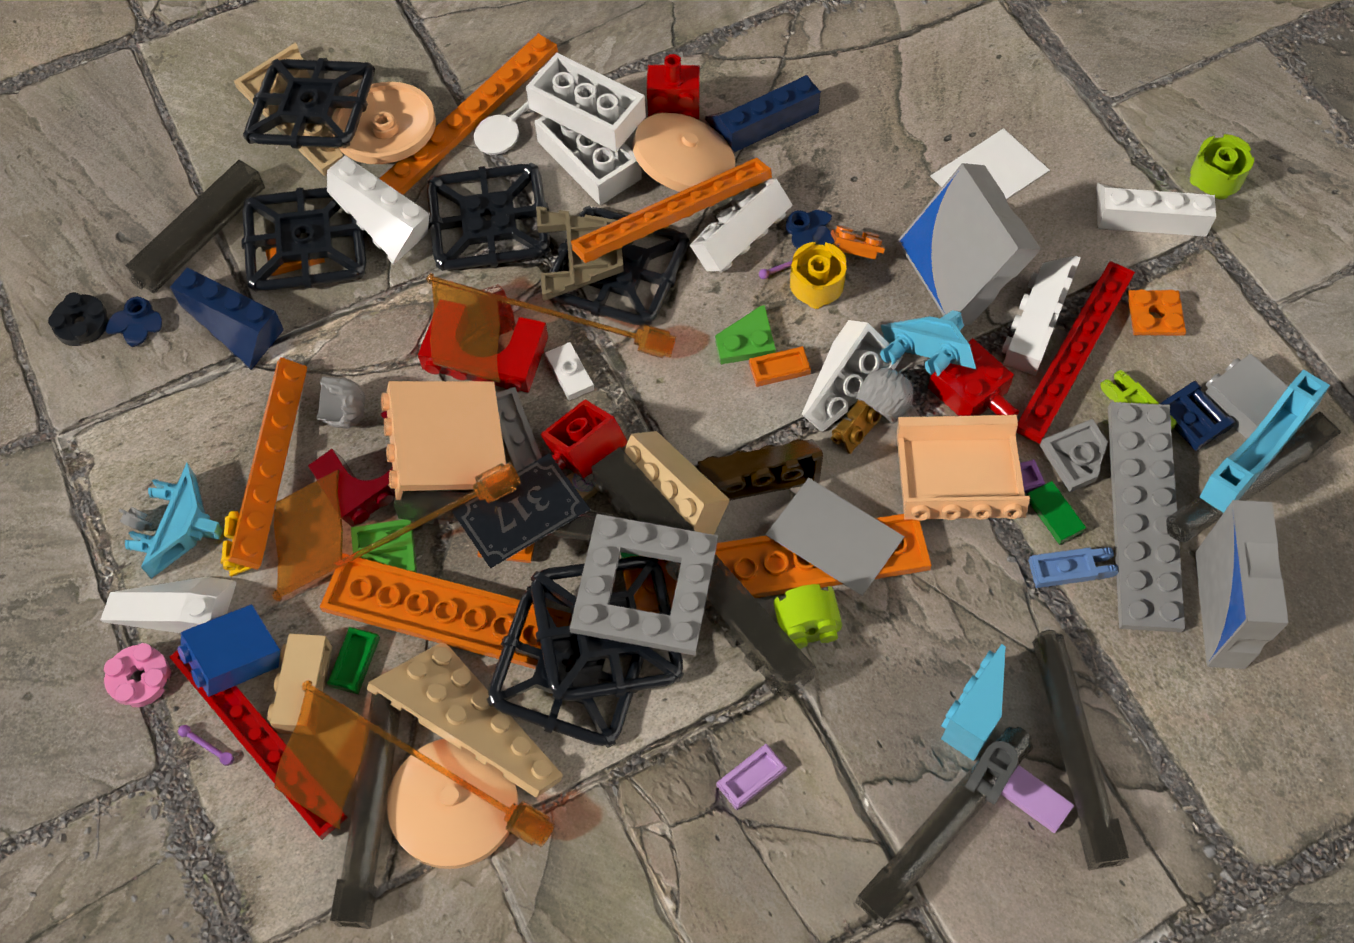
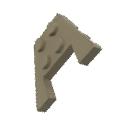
[536,207,624,300]

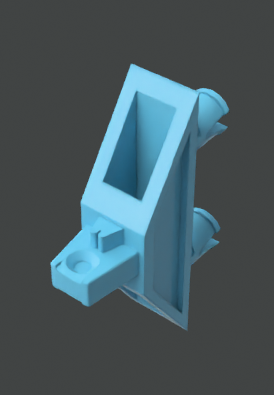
[880,310,976,376]
[125,463,223,579]

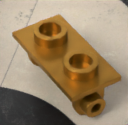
[831,400,883,454]

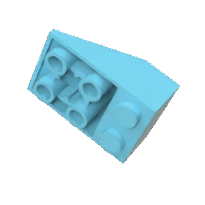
[941,644,1006,761]

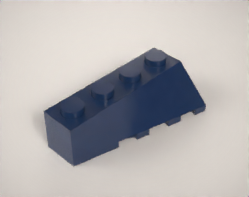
[705,75,821,153]
[170,267,284,370]

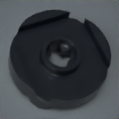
[48,292,109,346]

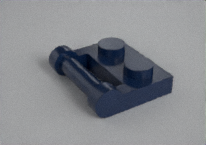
[1160,380,1236,451]

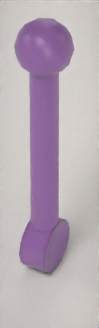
[759,261,792,279]
[178,725,234,766]

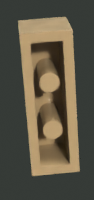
[268,633,333,736]

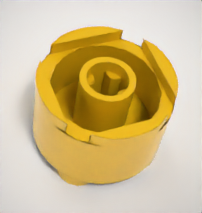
[790,242,847,309]

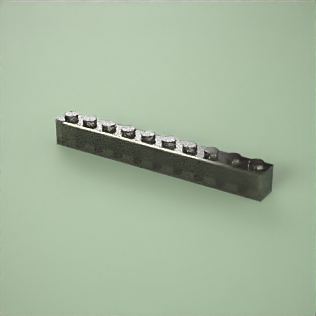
[591,447,816,701]

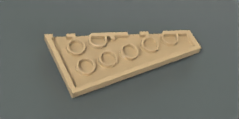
[234,42,343,176]
[367,642,563,798]

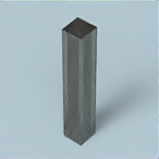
[126,159,265,294]

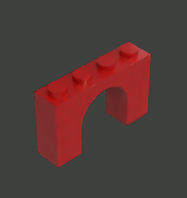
[418,300,548,393]

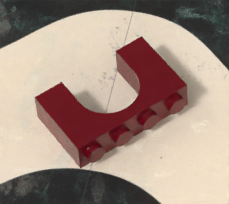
[308,411,396,527]

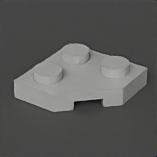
[1040,419,1108,492]

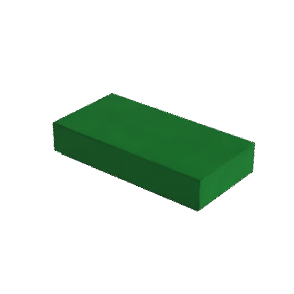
[1026,481,1086,545]
[327,627,380,695]

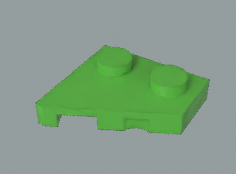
[715,305,776,365]
[351,518,417,573]

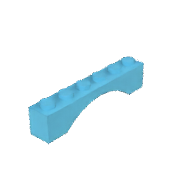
[1200,369,1330,513]

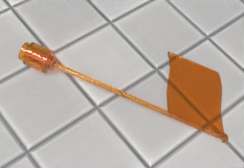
[426,273,677,383]
[272,462,521,601]
[274,680,555,847]

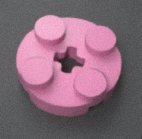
[104,643,171,708]

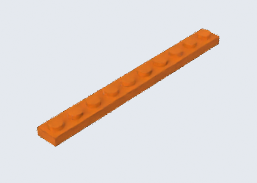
[379,33,558,195]

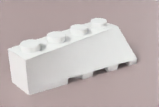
[327,155,430,265]
[690,179,793,272]
[1096,183,1216,237]
[1002,256,1081,376]

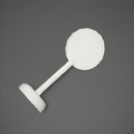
[474,67,543,155]

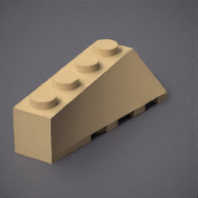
[621,431,730,535]

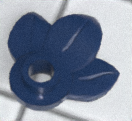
[786,210,835,249]
[106,296,162,347]

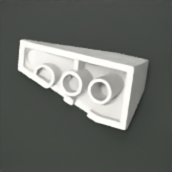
[802,320,903,432]
[101,577,236,633]

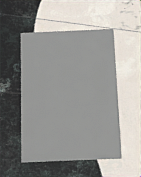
[765,478,905,596]

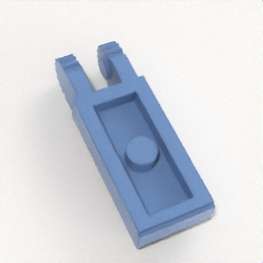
[1028,547,1118,588]

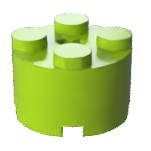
[1190,134,1254,200]
[773,584,843,650]

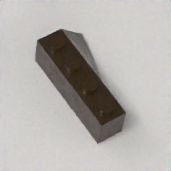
[698,439,823,501]

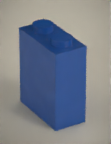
[177,604,280,697]

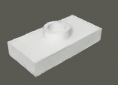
[545,342,594,401]

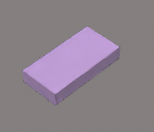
[716,744,787,810]
[1001,765,1074,833]

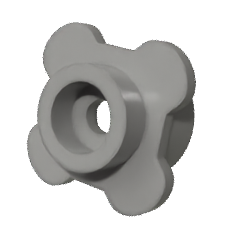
[119,507,153,532]

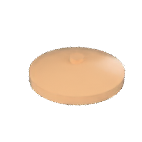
[332,82,436,164]
[632,113,735,192]
[387,739,518,869]

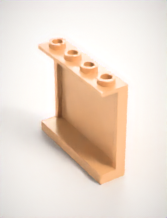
[381,381,508,500]
[897,415,1030,521]

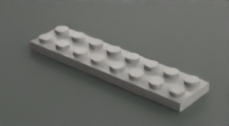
[1108,402,1185,632]

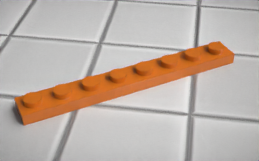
[571,157,772,263]
[228,357,308,570]

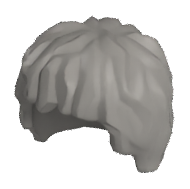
[857,368,913,424]
[316,376,366,429]

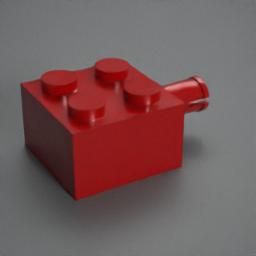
[647,54,700,120]
[927,338,1019,416]
[541,399,628,479]

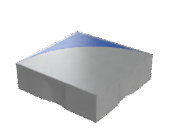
[897,163,1041,325]
[1195,500,1289,669]

